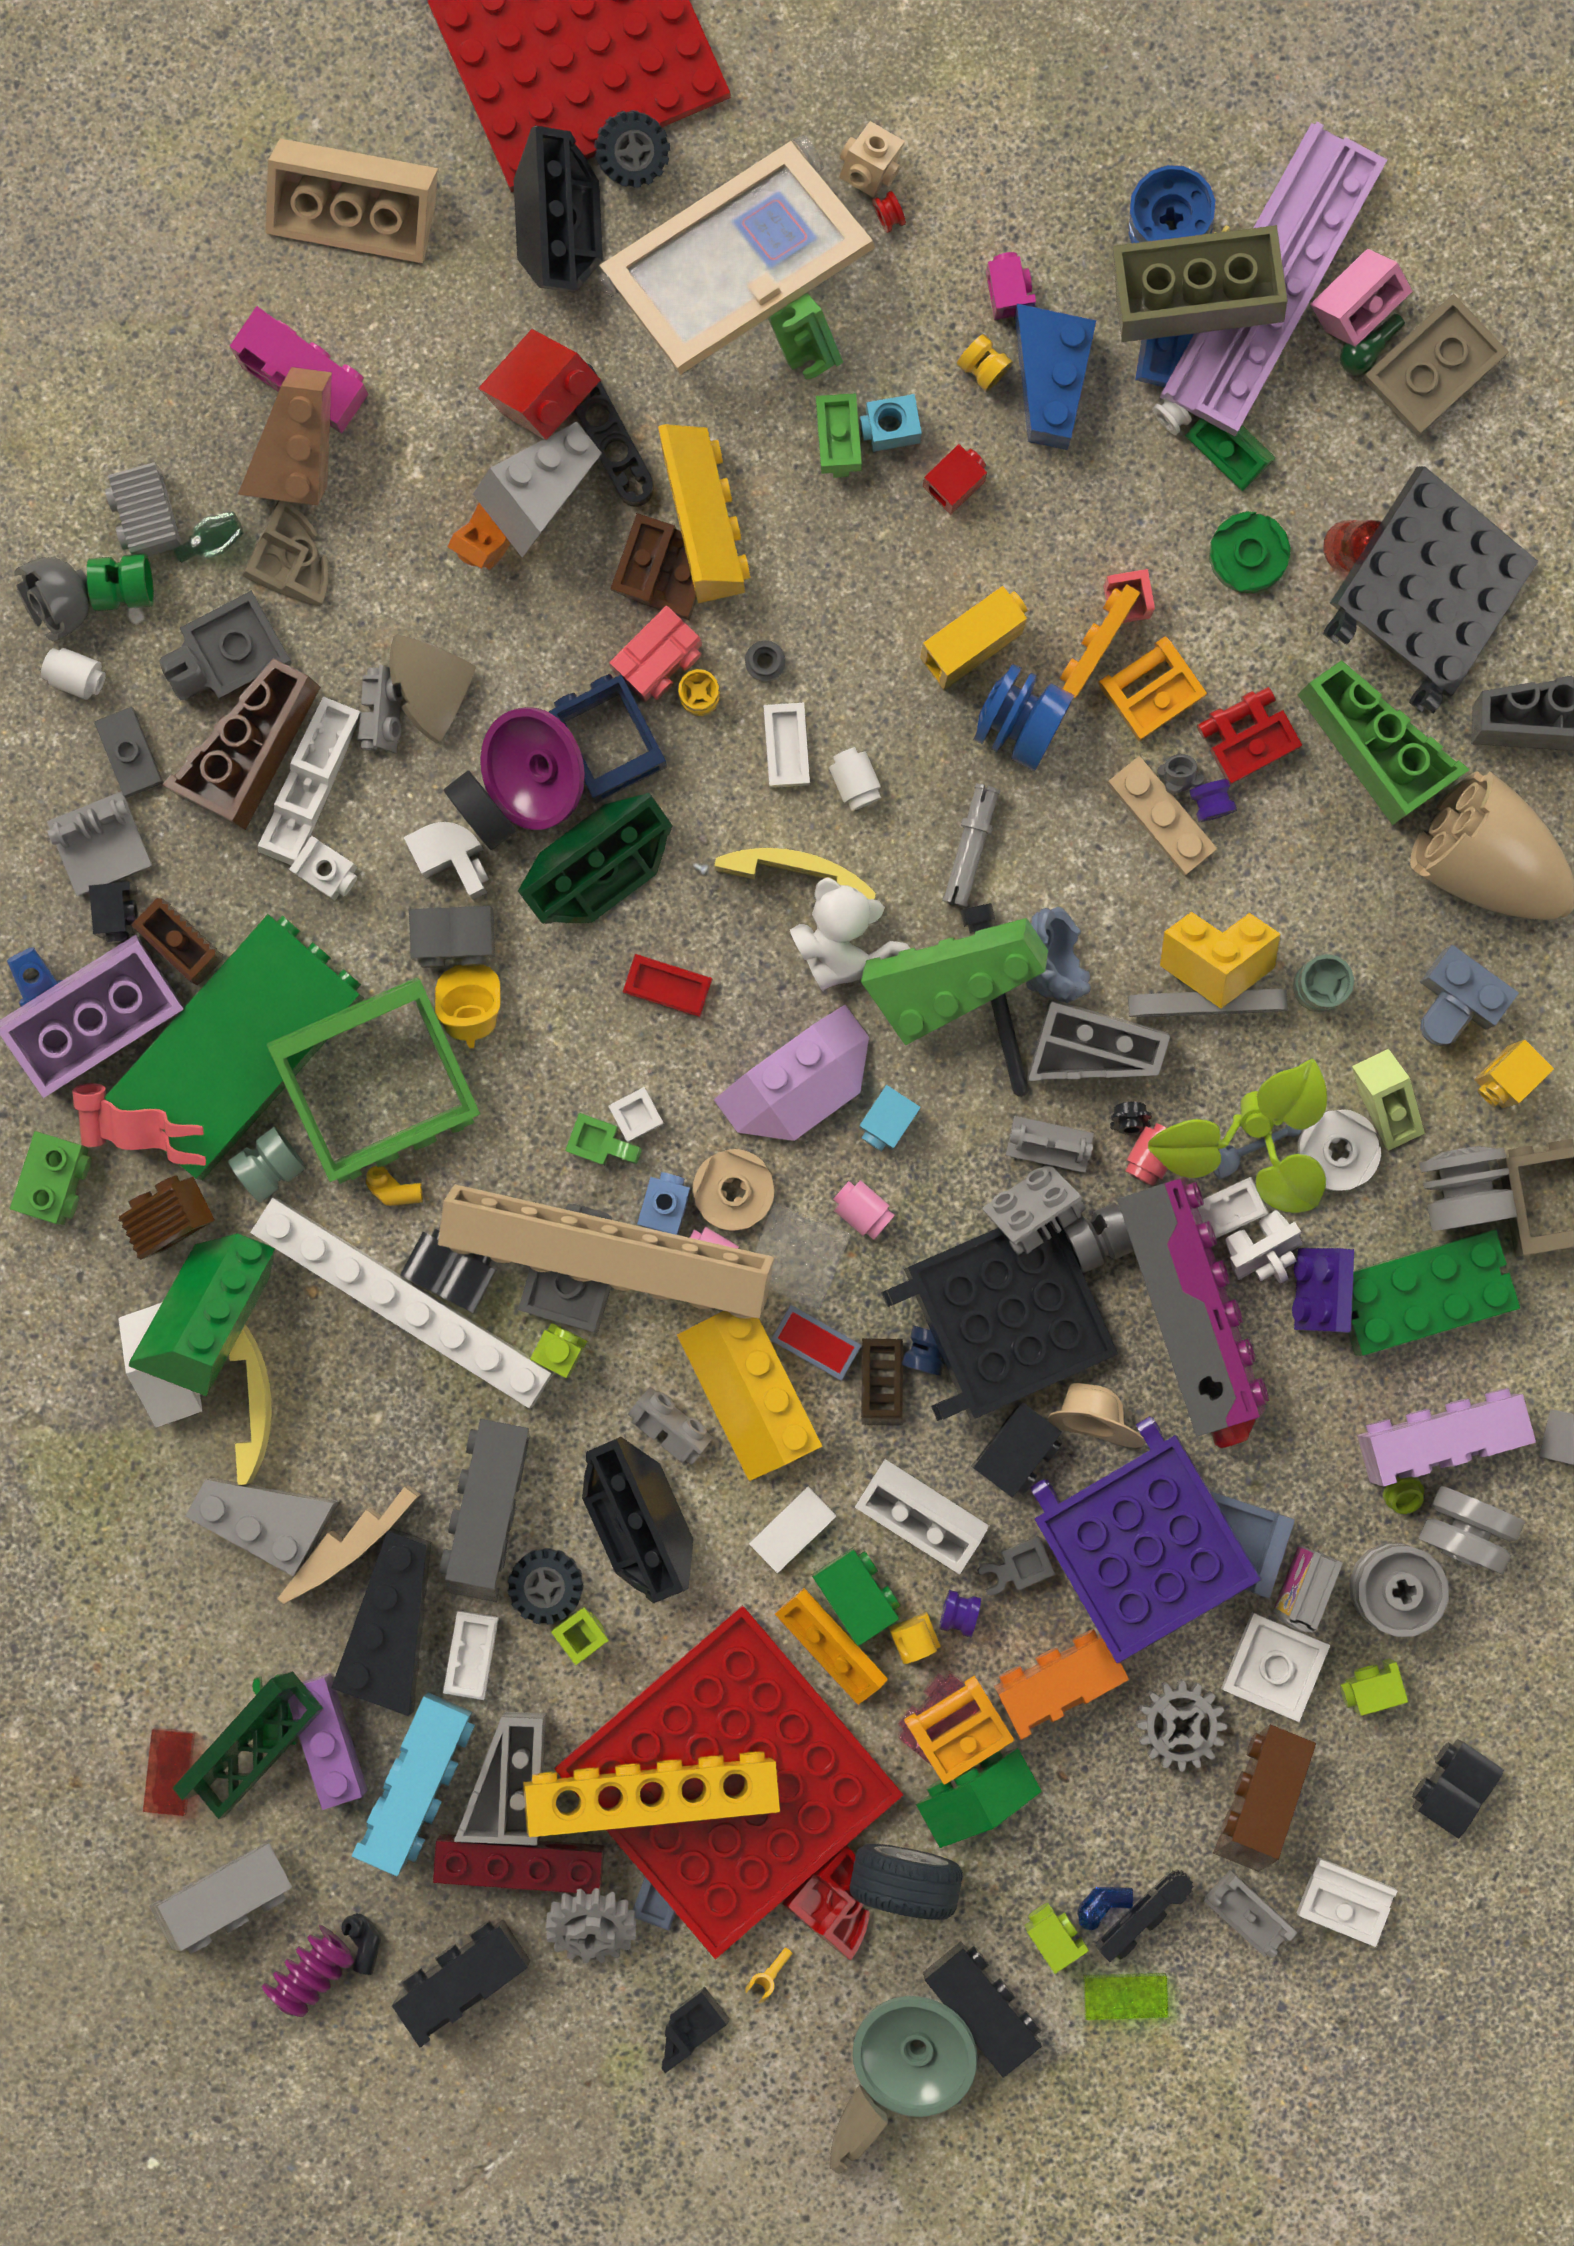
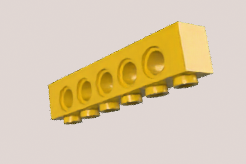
[523,1752,780,1837]

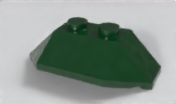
[518,793,673,924]

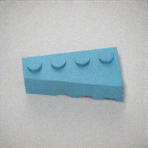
[351,1692,475,1876]

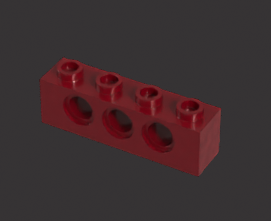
[433,1834,605,1894]

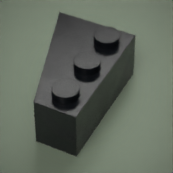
[392,1920,531,2048]

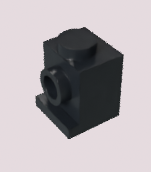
[89,881,138,944]

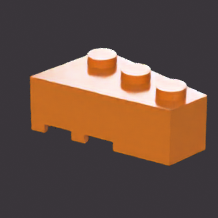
[994,1629,1129,1740]

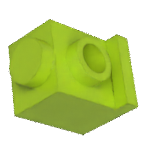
[530,1322,588,1378]
[551,1607,609,1666]
[1340,1658,1408,1716]
[1024,1903,1089,1974]

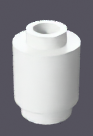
[41,648,105,700]
[829,747,881,811]

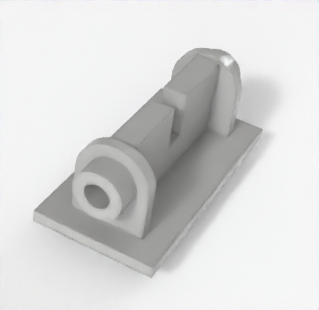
[358,665,404,753]
[1005,1116,1094,1173]
[628,1387,714,1465]

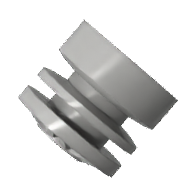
[1419,1145,1517,1231]

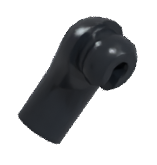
[341,1913,381,1975]

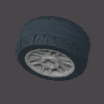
[850,1844,963,1920]

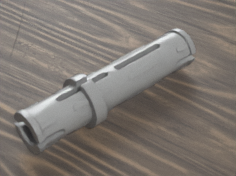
[942,783,1001,908]

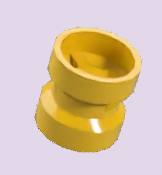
[957,334,1013,392]
[678,669,720,716]

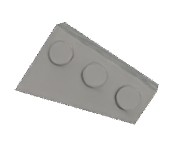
[473,422,602,558]
[185,1478,340,1576]
[454,1712,546,1845]
[149,1843,292,1954]

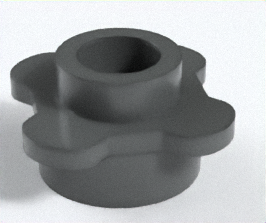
[1157,754,1204,794]

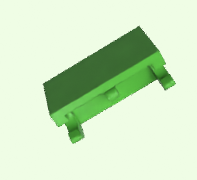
[768,293,843,379]

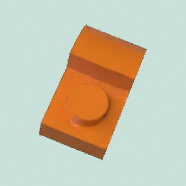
[447,503,511,570]

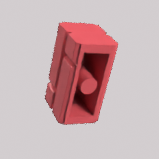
[609,605,702,702]

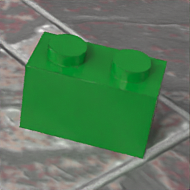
[812,1547,901,1646]

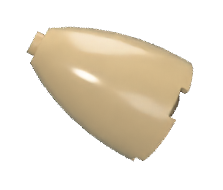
[1410,771,1574,920]

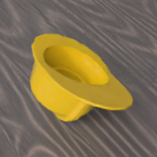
[435,965,501,1049]

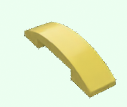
[714,848,876,900]
[229,1325,272,1485]

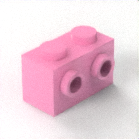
[1310,249,1413,347]

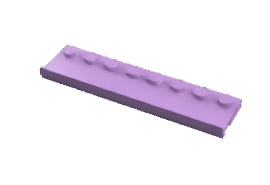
[1160,122,1387,436]

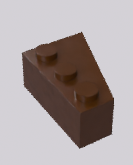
[1213,1724,1316,1872]

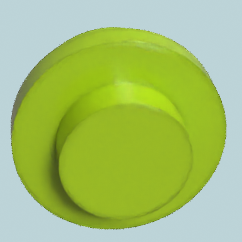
[1383,1477,1424,1514]

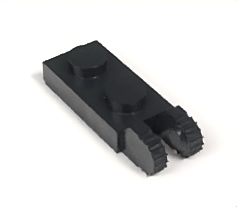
[1096,1869,1194,1962]

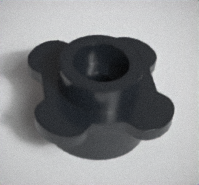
[1110,1101,1152,1135]

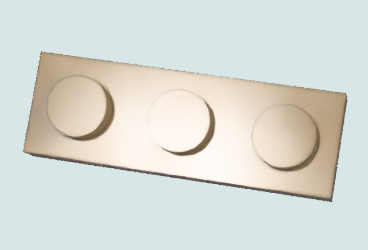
[1107,755,1217,876]

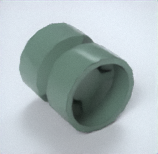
[1293,954,1354,1012]
[228,1127,307,1203]

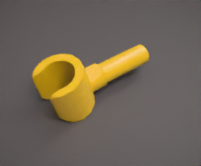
[745,1947,793,2003]

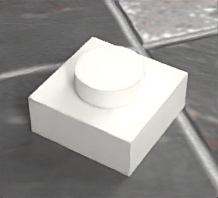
[608,1087,664,1142]

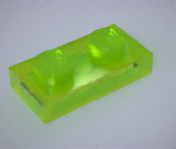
[1083,1973,1169,2020]

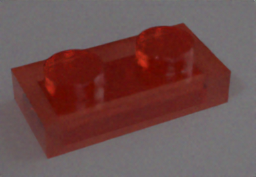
[143,1727,195,1816]

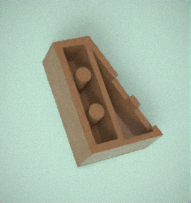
[238,367,332,506]

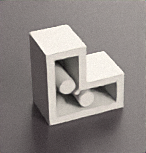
[119,1303,202,1427]

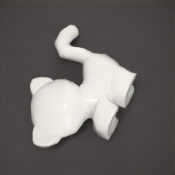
[790,877,910,991]

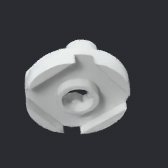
[1298,1109,1381,1191]

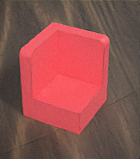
[1103,569,1155,623]

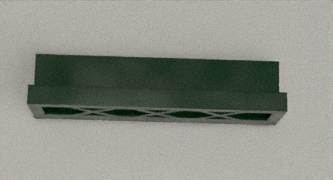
[172,1671,324,1819]

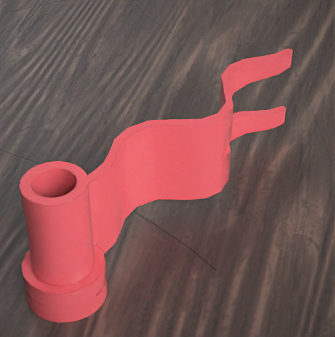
[72,1083,206,1166]

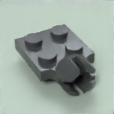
[159,590,291,701]
[518,1204,612,1333]

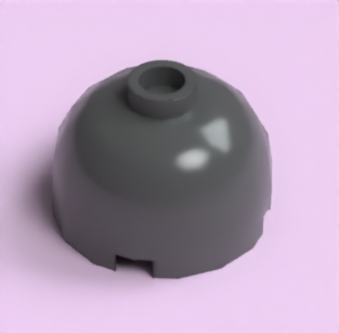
[14,557,90,642]

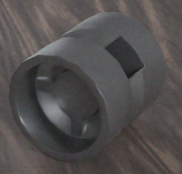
[1062,1202,1134,1273]

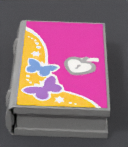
[1273,1544,1343,1632]

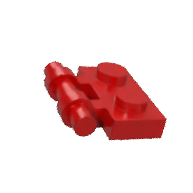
[1197,687,1302,785]

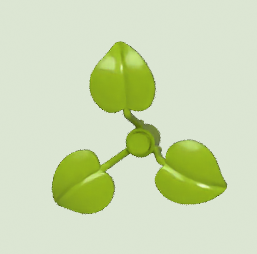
[1148,1058,1327,1213]

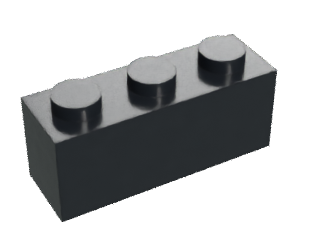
[923,1941,1042,2078]

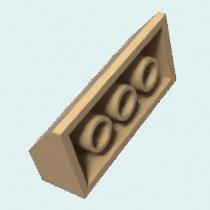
[265,138,438,263]

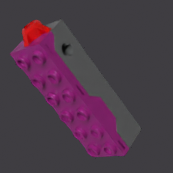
[1117,1177,1270,1448]

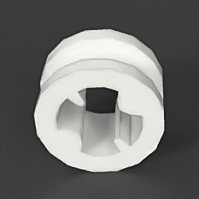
[1152,398,1192,435]

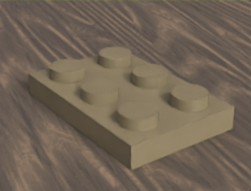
[1363,293,1509,437]

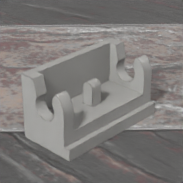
[1203,1869,1297,1958]

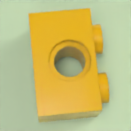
[1474,1039,1554,1109]

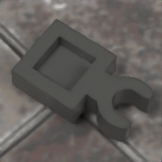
[977,1536,1055,1595]

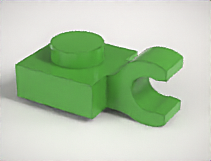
[565,1113,642,1166]

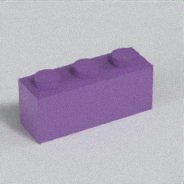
[288,1673,368,1810]

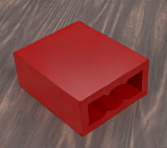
[478,329,601,440]

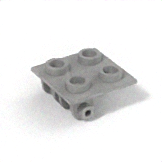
[47,791,152,897]
[982,1165,1086,1255]

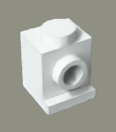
[289,835,357,901]

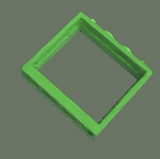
[267,977,480,1184]

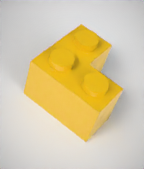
[1160,912,1281,1009]

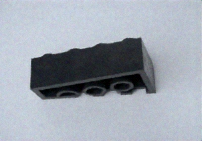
[331,1528,432,1716]

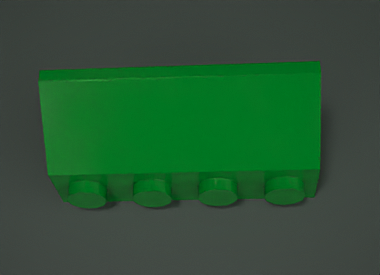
[128,1233,275,1397]

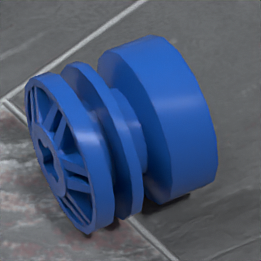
[1129,165,1215,243]
[973,664,1075,772]

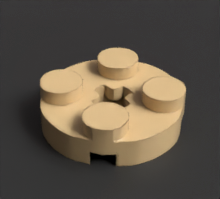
[693,1149,775,1231]

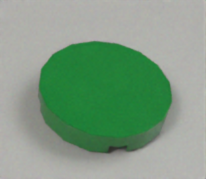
[1209,511,1291,594]

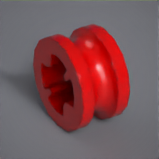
[872,191,906,233]

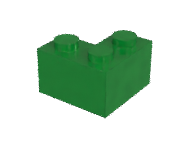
[916,1748,1042,1848]

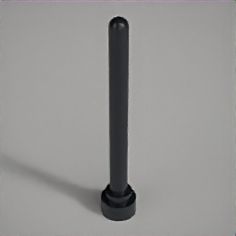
[960,903,1029,1097]

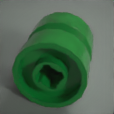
[87,554,154,612]

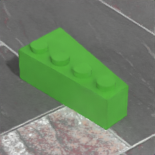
[1297,660,1470,825]
[861,918,1048,1046]

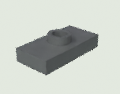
[94,706,164,798]

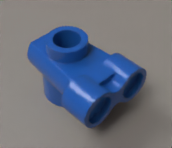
[7,947,63,1007]

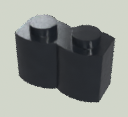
[400,1229,497,1313]
[1412,1739,1504,1839]

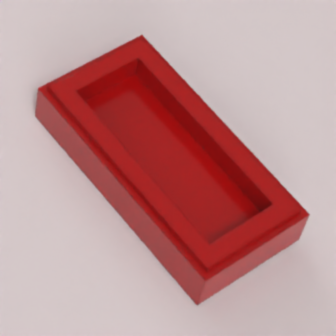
[623,954,713,1018]

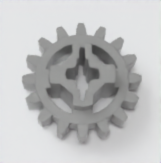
[1136,1679,1227,1771]
[546,1888,636,1963]

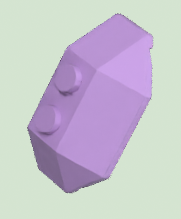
[714,1005,869,1141]

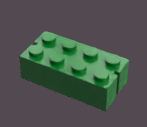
[1348,1229,1520,1356]

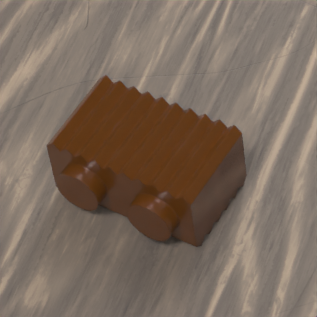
[131,898,223,986]
[118,1175,215,1260]

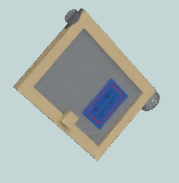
[598,134,875,375]

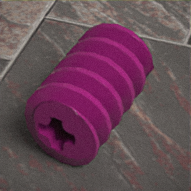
[261,1925,354,2017]

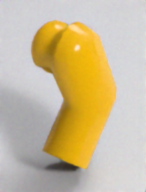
[366,1165,423,1206]

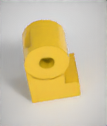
[889,1612,941,1664]

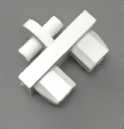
[1226,1210,1302,1284]

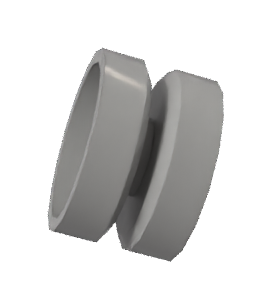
[1418,1486,1525,1575]
[1349,1543,1449,1637]

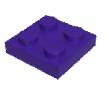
[1292,1248,1354,1332]

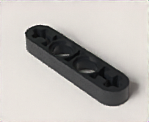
[574,363,654,507]

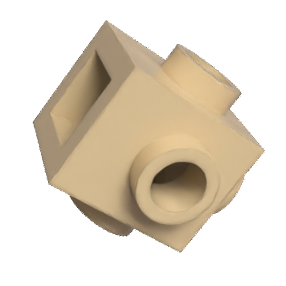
[839,121,905,198]

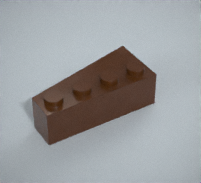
[163,658,321,830]

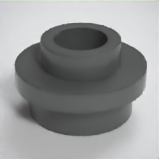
[745,640,785,682]

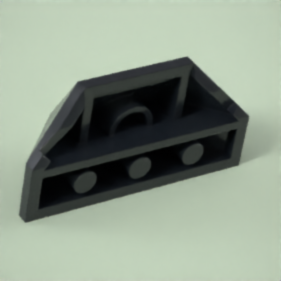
[513,125,603,293]
[582,1437,694,1604]

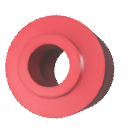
[1125,1123,1168,1187]

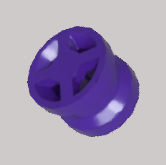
[1189,779,1237,822]
[939,1590,981,1638]

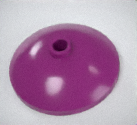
[480,707,584,830]

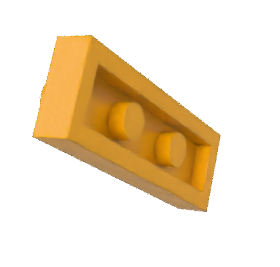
[1059,584,1141,698]
[775,1588,888,1705]

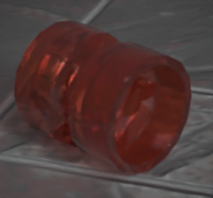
[1323,520,1381,572]

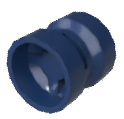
[902,1325,944,1376]

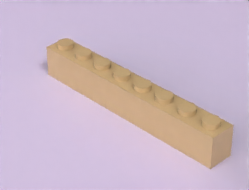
[438,1184,775,1319]

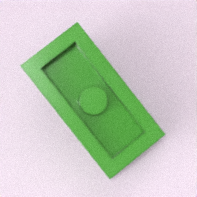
[816,393,862,478]

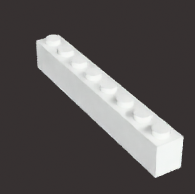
[250,1198,554,1408]

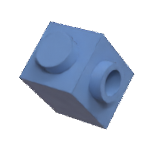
[637,1172,691,1235]

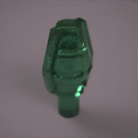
[174,511,244,563]

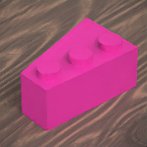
[229,306,368,434]

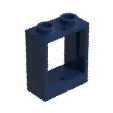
[549,674,667,804]

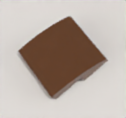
[610,513,697,621]

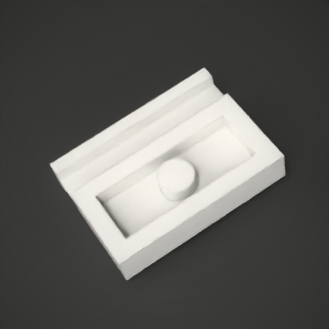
[1296,1857,1397,1947]

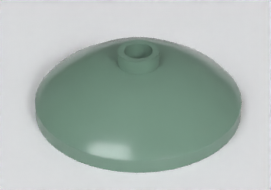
[852,1996,977,2117]

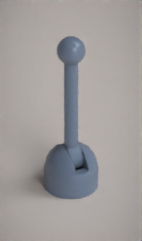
[1213,1125,1302,1180]

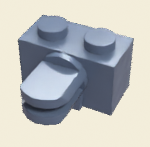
[1420,945,1519,1046]

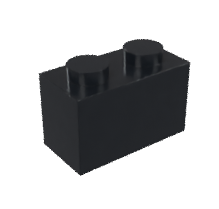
[971,1401,1062,1498]

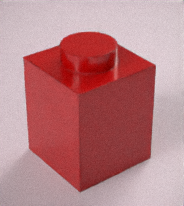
[923,444,987,515]

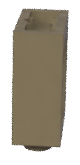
[1498,1139,1574,1256]

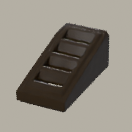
[861,1338,903,1426]

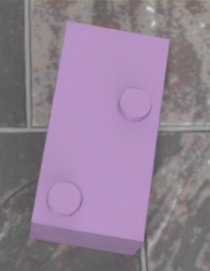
[0,935,183,1098]

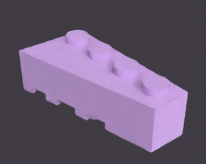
[1357,1388,1536,1486]

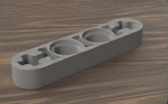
[1128,989,1288,1017]

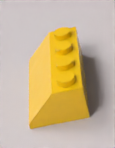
[658,424,751,604]
[677,1311,823,1481]

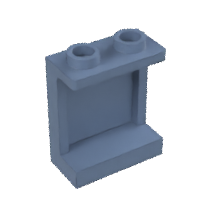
[1210,1491,1295,1599]

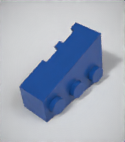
[1014,304,1097,450]

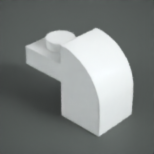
[404,822,489,900]

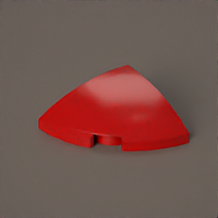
[782,1845,870,1961]

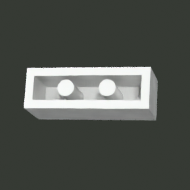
[855,1459,989,1574]

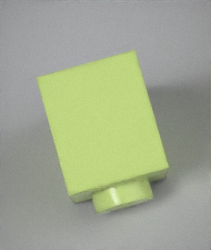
[1352,1049,1425,1151]

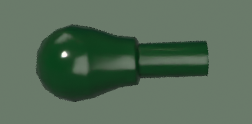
[1340,313,1405,376]

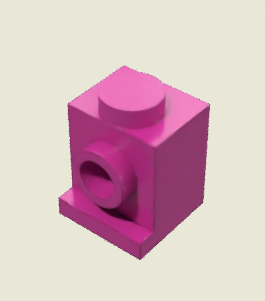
[986,252,1036,320]

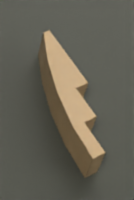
[277,1485,421,1604]

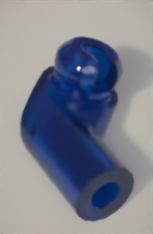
[1077,1887,1133,1930]

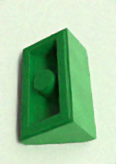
[1185,418,1275,491]

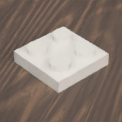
[1221,1612,1330,1722]

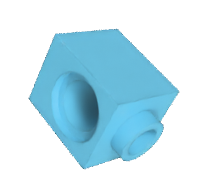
[860,394,922,452]
[859,1085,921,1152]

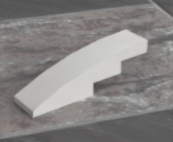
[258,697,361,865]

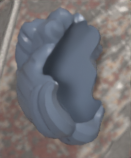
[1026,907,1091,1003]

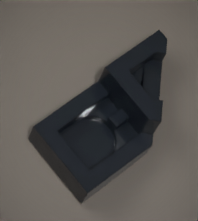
[661,1987,730,2073]

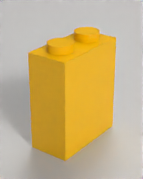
[920,586,1028,690]

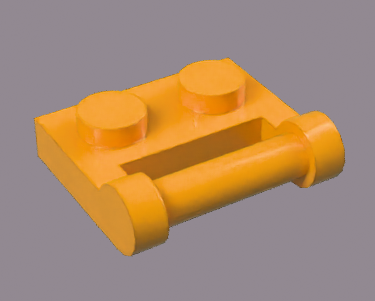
[1098,636,1207,741]
[904,1675,1015,1785]

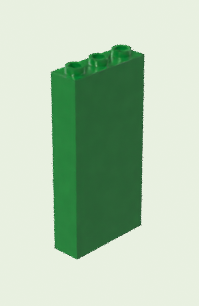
[104,914,364,1181]

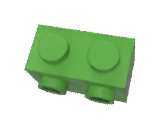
[10,1131,92,1225]

